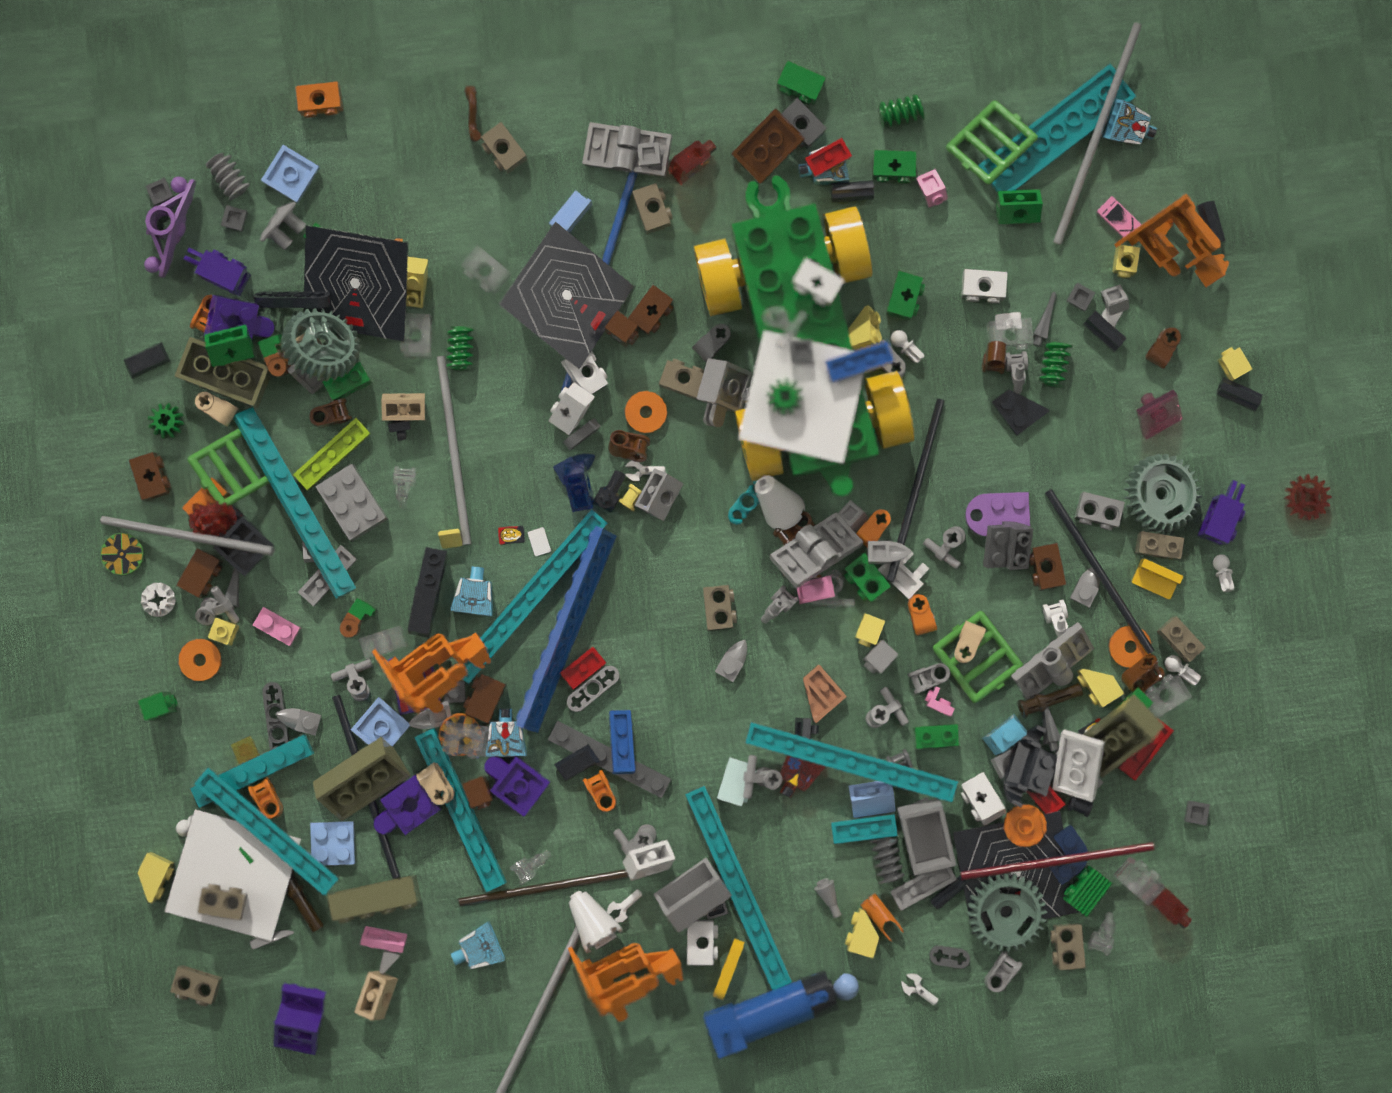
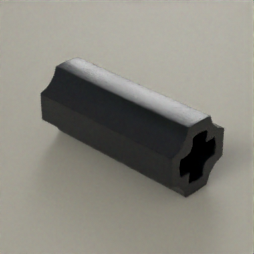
[831,180,874,202]
[1196,201,1226,243]
[1082,311,1127,352]
[1216,378,1263,412]

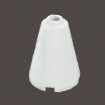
[755,476,805,530]
[569,891,622,953]

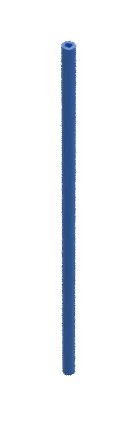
[560,172,638,393]

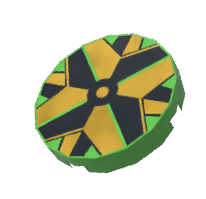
[101,533,144,575]

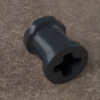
[1067,795,1094,818]

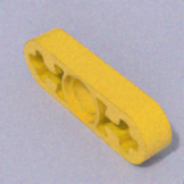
[712,938,745,1001]

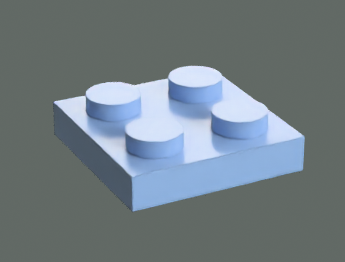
[261,145,320,203]
[351,697,410,747]
[310,821,355,865]

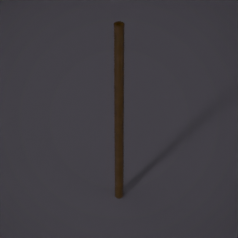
[458,869,629,907]

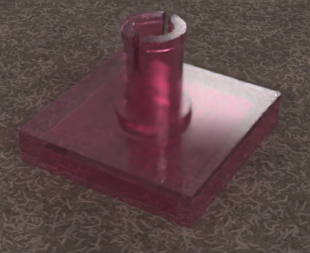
[1136,389,1183,440]

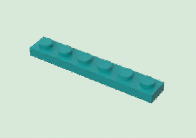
[190,734,314,808]

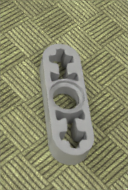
[567,666,619,712]

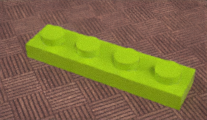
[293,418,371,491]

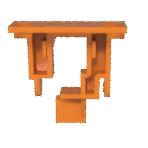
[1114,194,1229,287]
[372,632,491,714]
[568,943,683,1022]

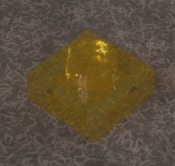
[231,736,260,764]

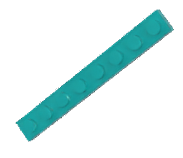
[414,728,507,892]
[194,767,339,896]

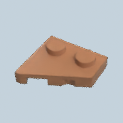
[803,664,847,723]

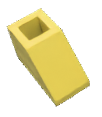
[406,257,428,308]
[848,305,882,352]
[1077,669,1124,707]
[138,852,174,903]
[845,908,879,958]

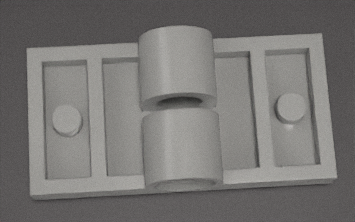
[582,122,673,177]
[770,512,863,589]
[1011,622,1094,700]

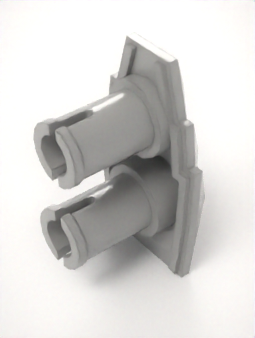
[260,202,306,250]

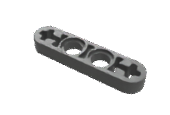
[262,682,290,750]

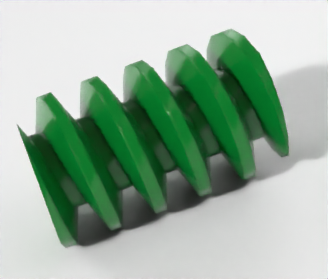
[879,94,925,129]
[446,326,474,371]
[1039,342,1073,388]

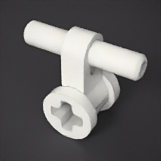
[1042,600,1068,638]

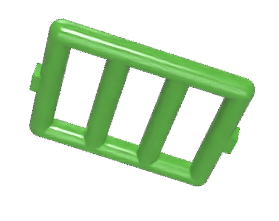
[946,100,1038,185]
[187,428,270,509]
[933,611,1024,703]

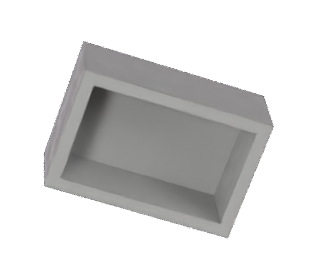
[315,464,388,542]
[897,798,956,876]
[654,858,732,933]

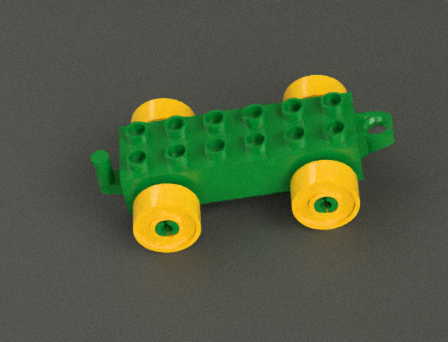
[693,175,914,498]

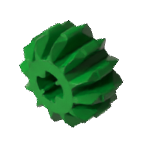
[766,378,804,416]
[148,403,185,439]

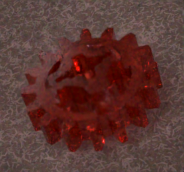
[1284,474,1332,521]
[189,501,237,537]

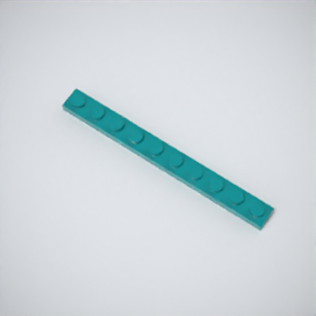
[233,407,356,599]
[457,509,608,684]
[745,722,958,802]
[685,786,792,990]

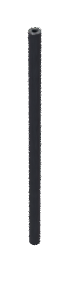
[886,399,945,582]
[1045,489,1155,655]
[332,695,400,879]

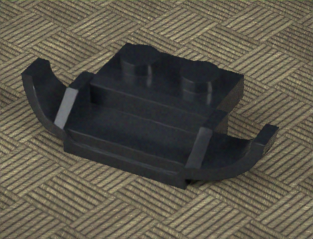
[1002,725,1057,807]

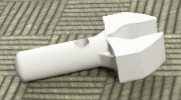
[625,460,666,481]
[607,889,642,922]
[901,974,938,1005]

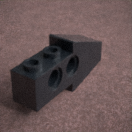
[407,547,448,638]

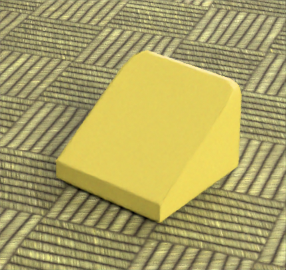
[438,529,463,549]

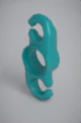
[728,480,760,525]

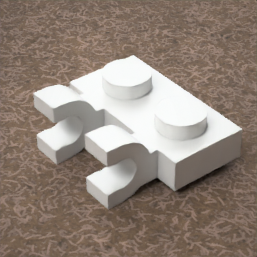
[878,552,929,599]

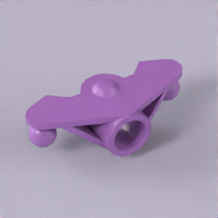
[144,176,196,278]

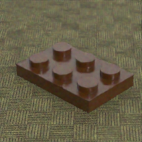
[731,108,805,184]

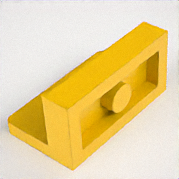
[1131,559,1183,599]

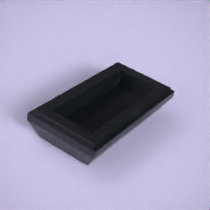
[123,342,170,379]
[554,744,600,781]

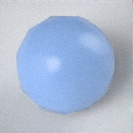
[833,973,859,1000]

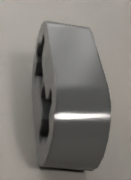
[563,418,601,451]
[929,945,970,969]

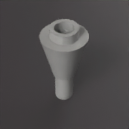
[814,878,842,918]

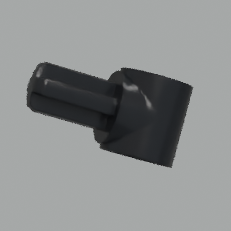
[593,470,626,513]

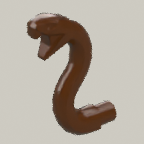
[465,86,481,142]

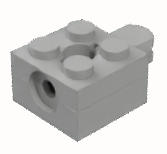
[697,358,753,427]

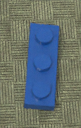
[825,341,894,383]
[609,710,635,775]

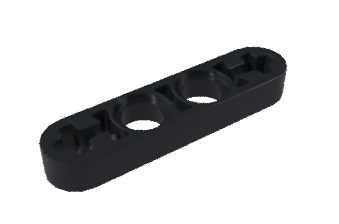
[253,291,332,308]

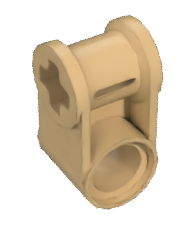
[195,391,238,427]
[954,621,986,663]
[416,762,454,805]

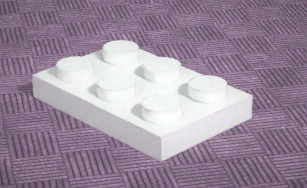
[1052,730,1105,802]

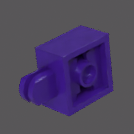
[183,248,251,297]
[204,294,274,340]
[1197,480,1245,546]
[484,756,551,817]
[374,775,442,835]

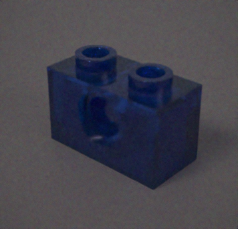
[563,460,594,512]

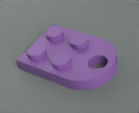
[965,492,1030,536]

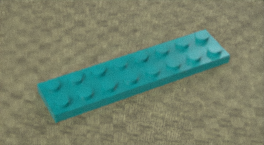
[978,63,1136,193]

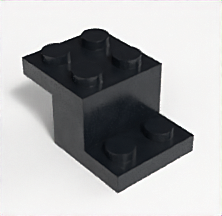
[203,505,275,577]

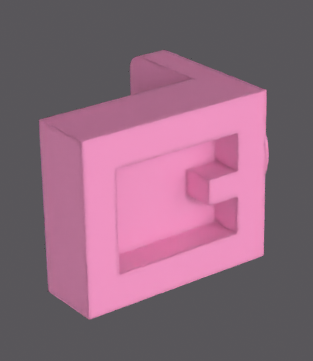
[916,169,948,207]
[925,686,955,717]

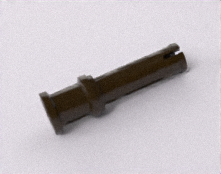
[1017,683,1083,718]
[286,870,324,933]

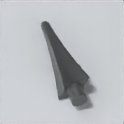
[1031,292,1057,347]
[225,568,240,610]
[1041,694,1061,752]

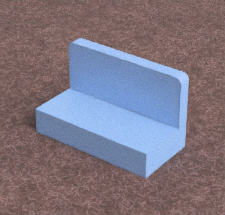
[549,191,592,233]
[849,781,895,818]

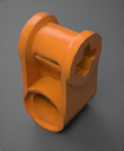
[190,295,212,332]
[856,509,891,548]
[908,594,937,636]
[583,770,617,812]
[248,777,283,818]

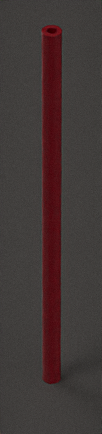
[961,842,1154,880]

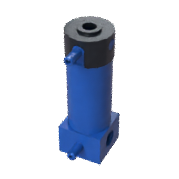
[704,970,839,1058]

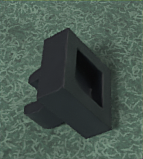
[388,420,411,441]
[794,717,819,739]

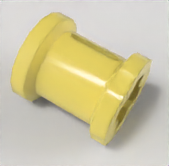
[618,484,642,512]

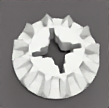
[141,583,175,617]

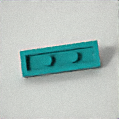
[831,814,897,844]

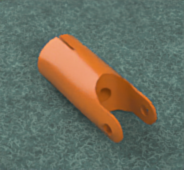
[861,893,904,942]

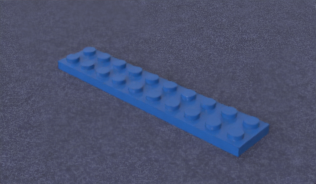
[516,526,617,733]

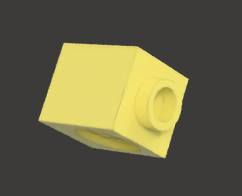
[1112,245,1140,278]
[1218,347,1252,381]
[855,613,885,647]
[208,618,239,646]

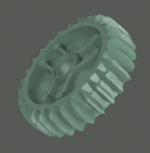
[281,308,361,382]
[1124,454,1202,532]
[967,873,1047,952]

